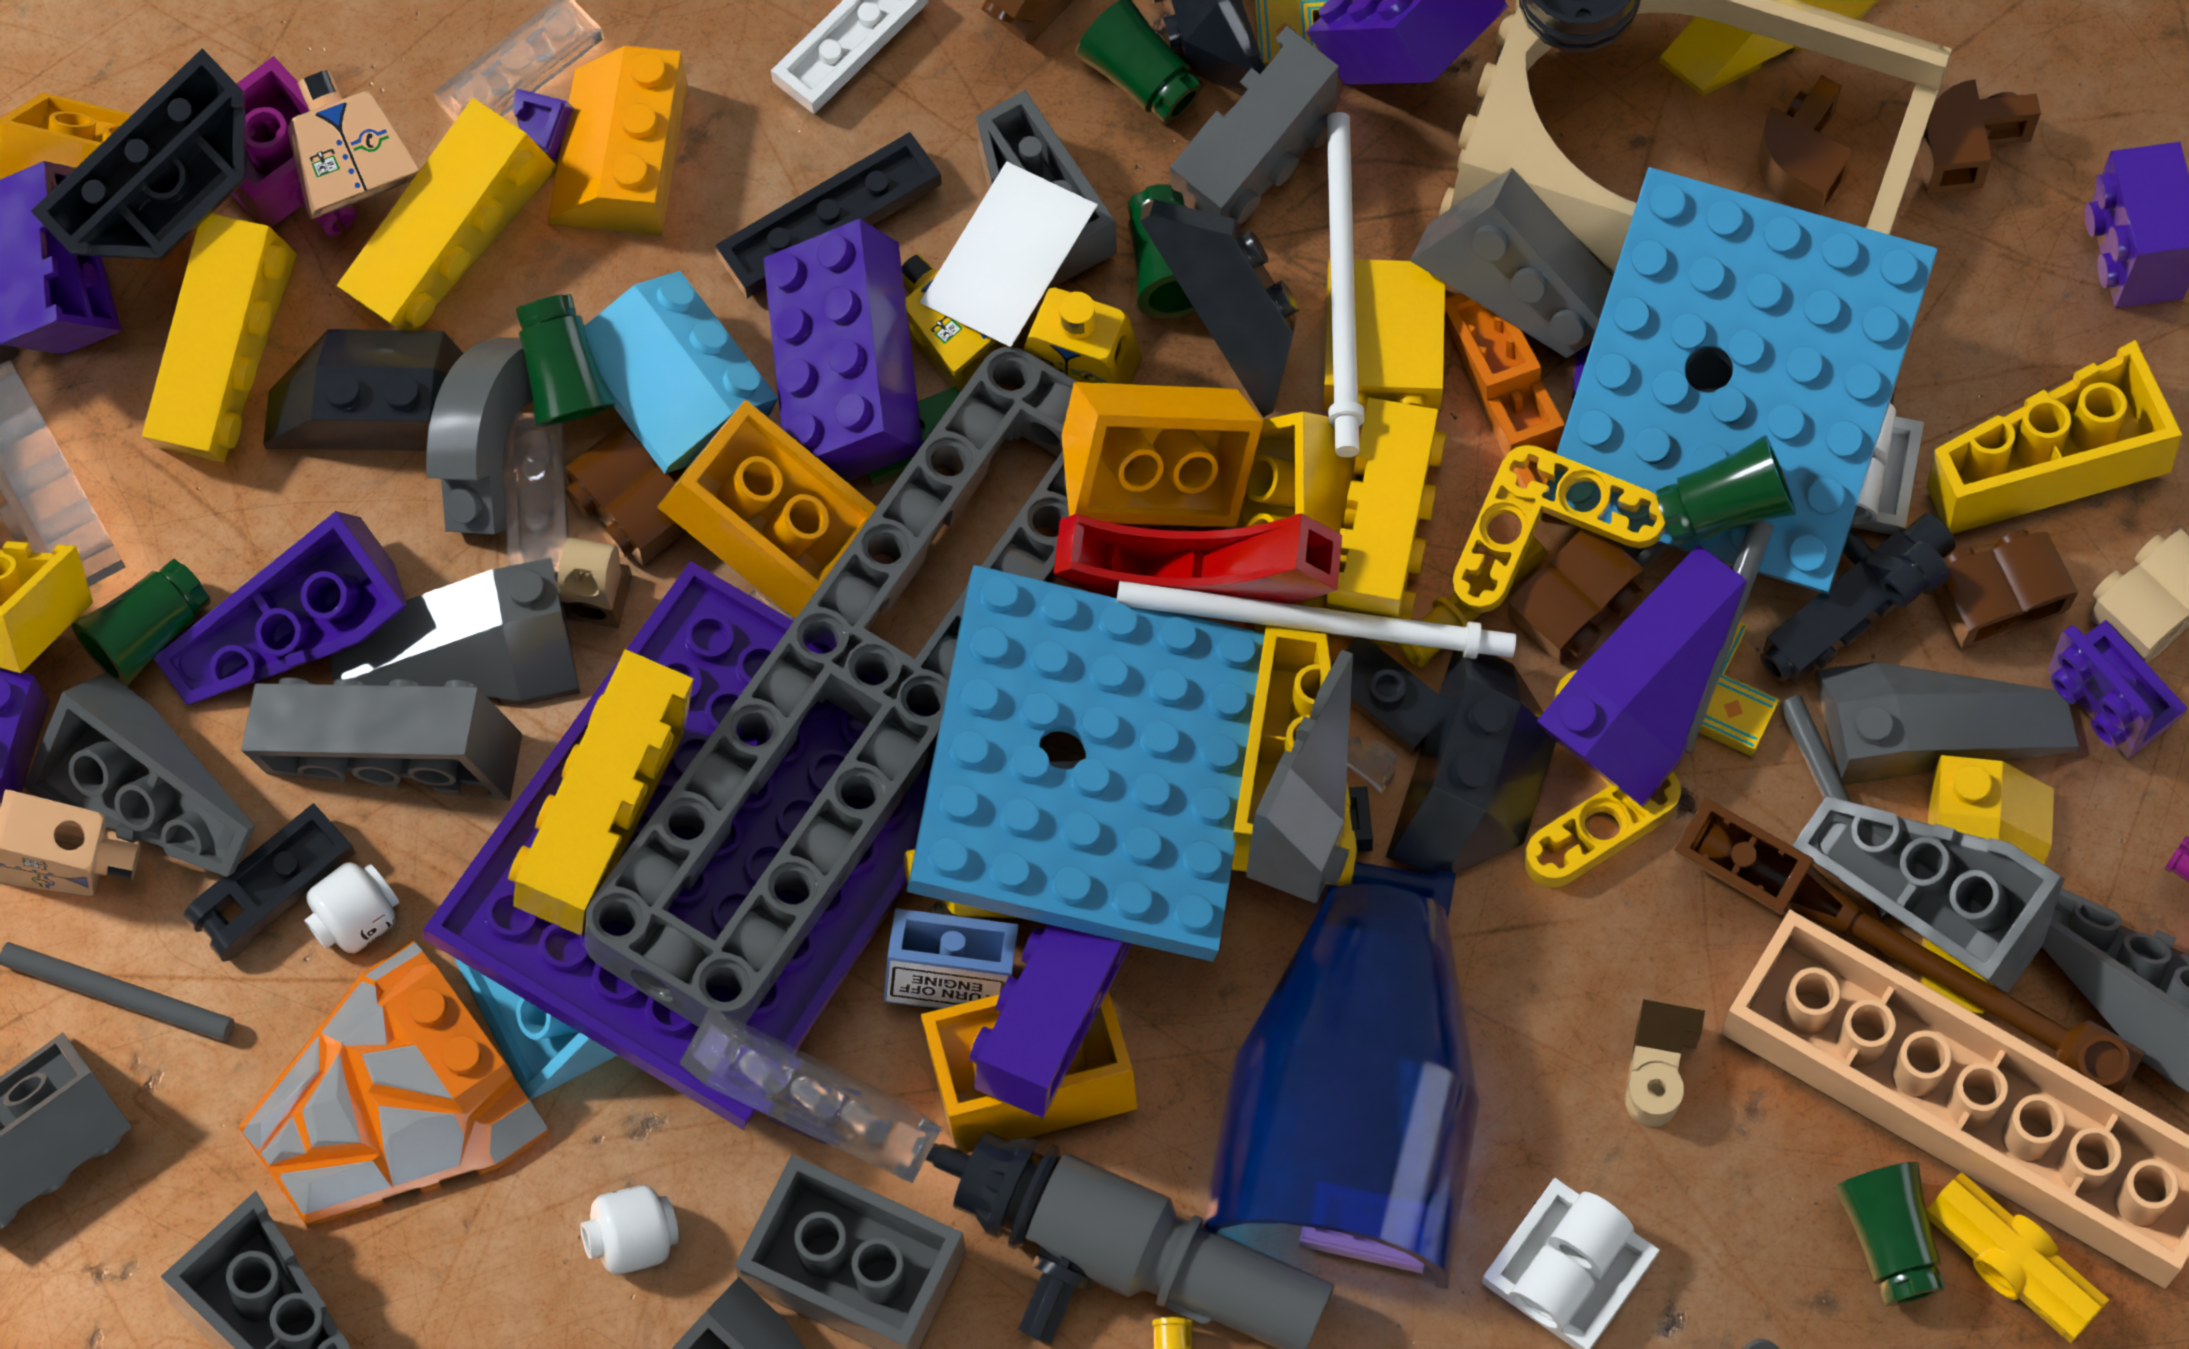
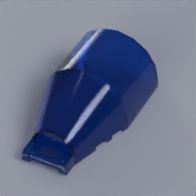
[1202,861,1480,1289]

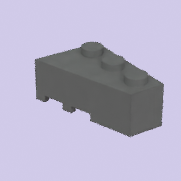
[1170,25,1339,224]
[976,90,1116,293]
[1409,168,1613,358]

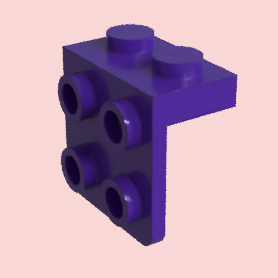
[2048,620,2188,759]

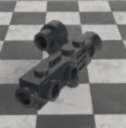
[1760,513,1956,684]

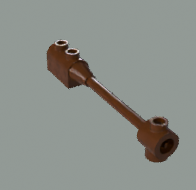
[1674,797,2145,1096]

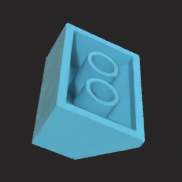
[584,271,778,474]
[453,957,617,1100]

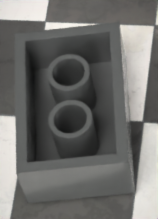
[734,1155,966,1349]

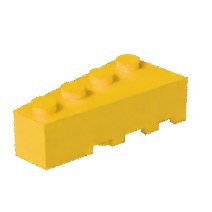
[336,97,557,330]
[142,213,298,463]
[1927,340,2182,534]
[1325,397,1447,647]
[0,541,93,673]
[1231,625,1357,888]
[508,649,693,936]

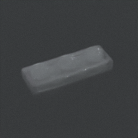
[434,0,603,121]
[503,412,569,577]

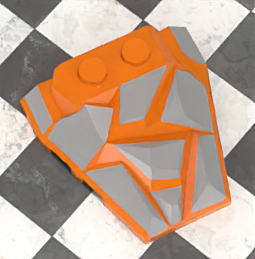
[238,939,550,1228]

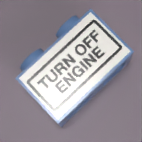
[883,908,1018,1009]

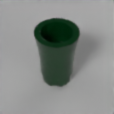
[1075,0,1203,125]
[1128,184,1196,319]
[516,294,616,428]
[1656,435,1796,546]
[71,558,211,687]
[1833,1162,1945,1306]

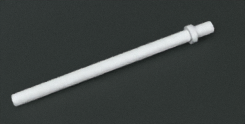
[1327,112,1364,457]
[1116,581,1516,659]

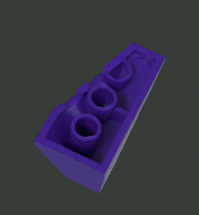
[153,511,408,705]
[1537,544,1747,808]

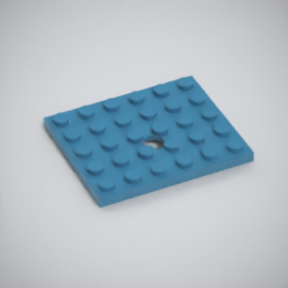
[1546,167,1938,595]
[907,565,1265,962]

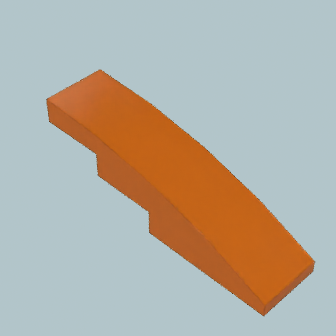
[1444,293,1565,488]

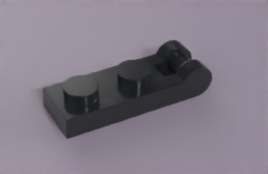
[183,803,356,962]

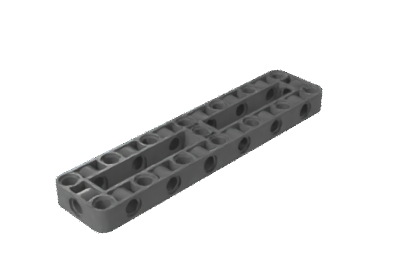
[584,347,1077,1035]

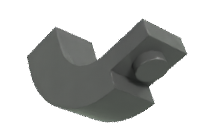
[426,337,533,534]

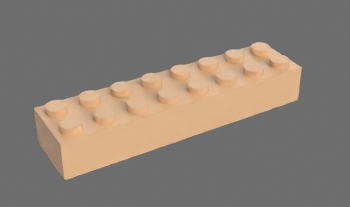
[1721,910,2189,1289]

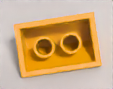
[548,46,688,235]
[0,92,132,179]
[1061,382,1263,527]
[657,399,877,619]
[921,991,1138,1153]

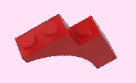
[1053,513,1343,622]

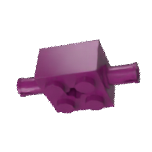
[213,56,356,237]

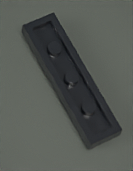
[715,132,942,298]

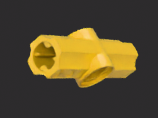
[1926,1172,2109,1343]

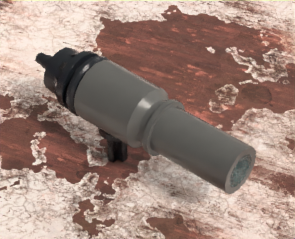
[918,1131,1335,1349]

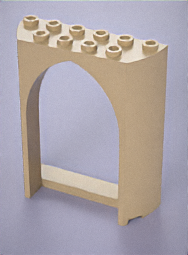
[1438,0,1952,278]

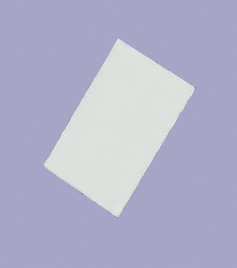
[920,161,1098,347]

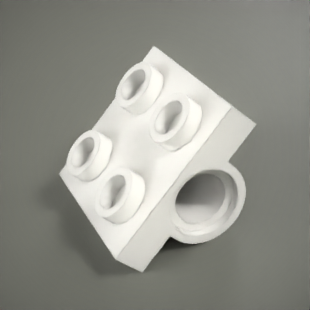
[1851,403,1924,535]
[1481,1177,1659,1349]

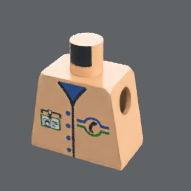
[288,70,419,220]
[0,789,140,896]

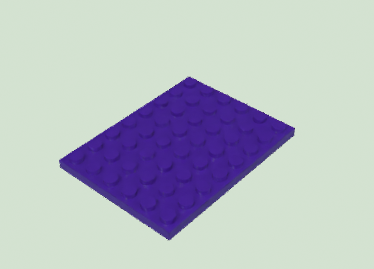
[423,561,935,1130]

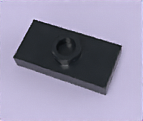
[1331,637,1439,756]

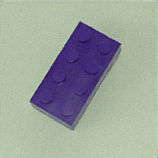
[763,218,923,482]

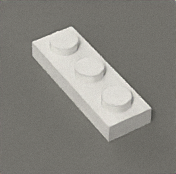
[771,0,929,114]

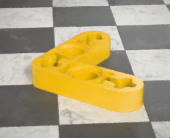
[1453,445,1667,613]
[1524,670,1681,888]

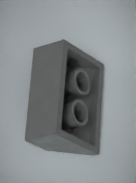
[0,1033,132,1230]

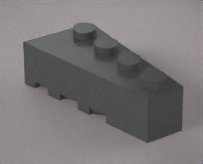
[241,678,522,801]
[160,1191,352,1349]

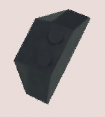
[1151,0,1266,96]
[31,48,247,260]
[1140,199,1299,418]
[263,329,464,451]
[1386,650,1556,881]

